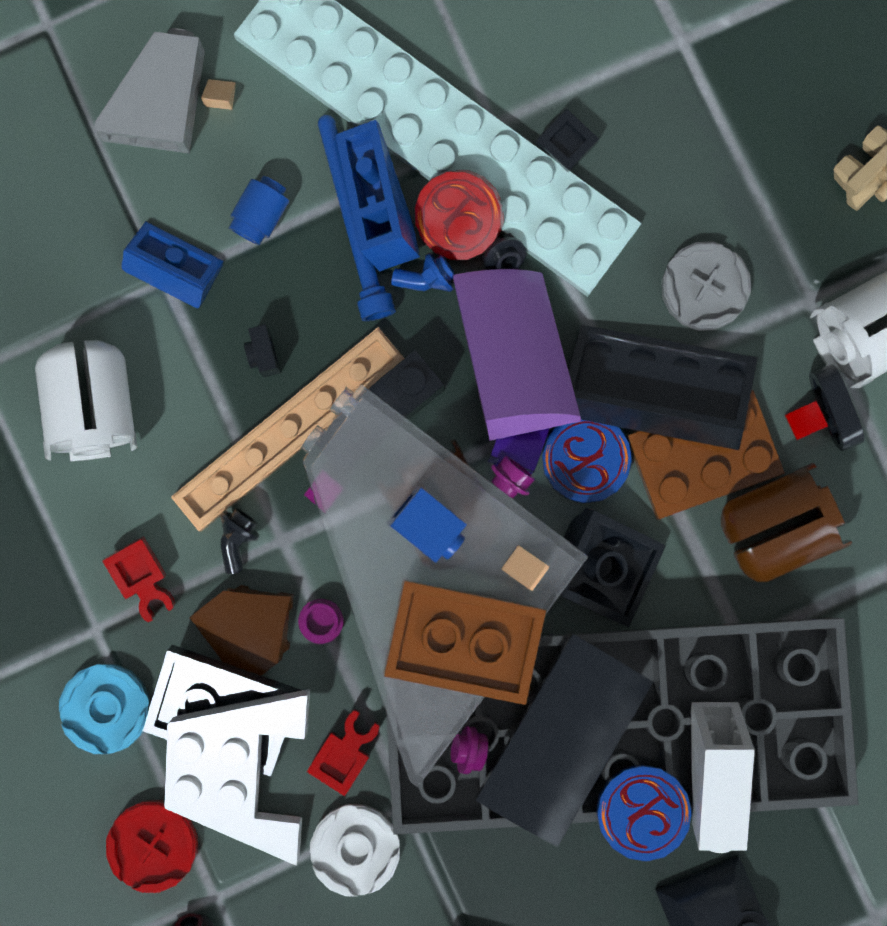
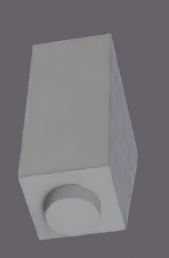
[94,28,205,154]

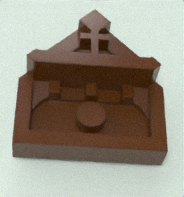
[189,585,294,676]

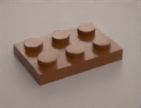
[626,390,785,520]
[383,579,546,705]

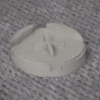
[661,242,751,331]

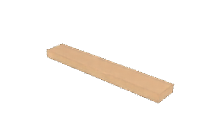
[171,327,405,532]

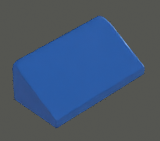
[122,221,224,308]

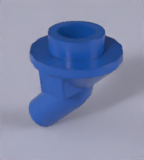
[391,253,455,292]

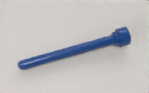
[318,115,396,321]

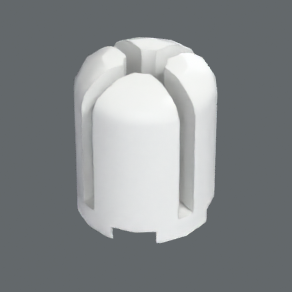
[810,271,887,388]
[35,340,137,461]

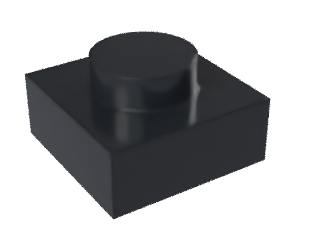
[535,109,599,172]
[244,324,281,378]

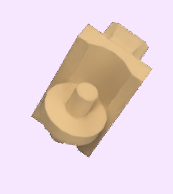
[834,125,887,211]

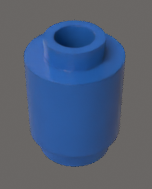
[228,176,290,246]

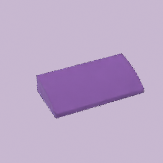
[453,269,581,441]

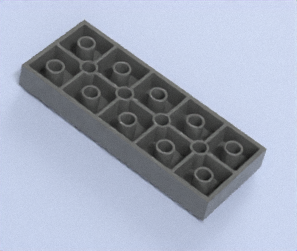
[382,617,859,835]

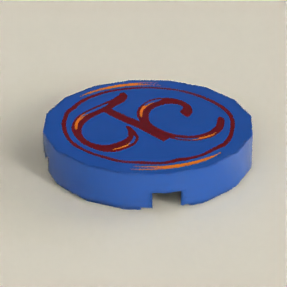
[542,420,632,503]
[597,765,692,861]

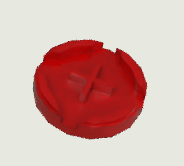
[106,800,198,893]

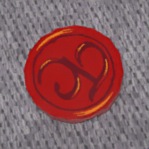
[415,170,504,260]

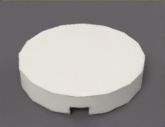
[310,804,400,896]

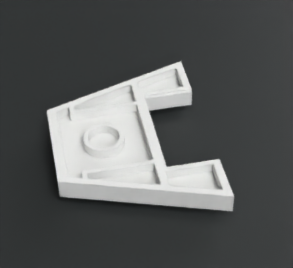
[165,689,310,866]

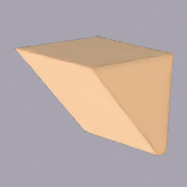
[201,79,236,110]
[501,545,550,591]

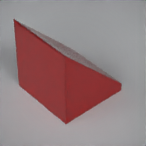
[785,401,828,440]

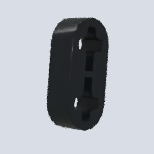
[809,364,864,451]

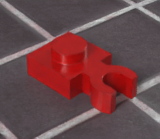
[102,536,175,623]
[307,709,380,796]

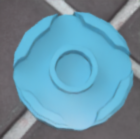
[59,664,150,754]

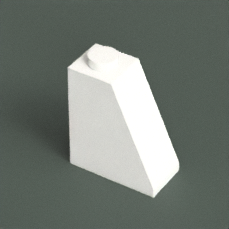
[691,702,754,853]

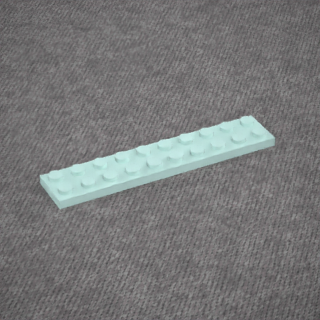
[234,0,642,297]

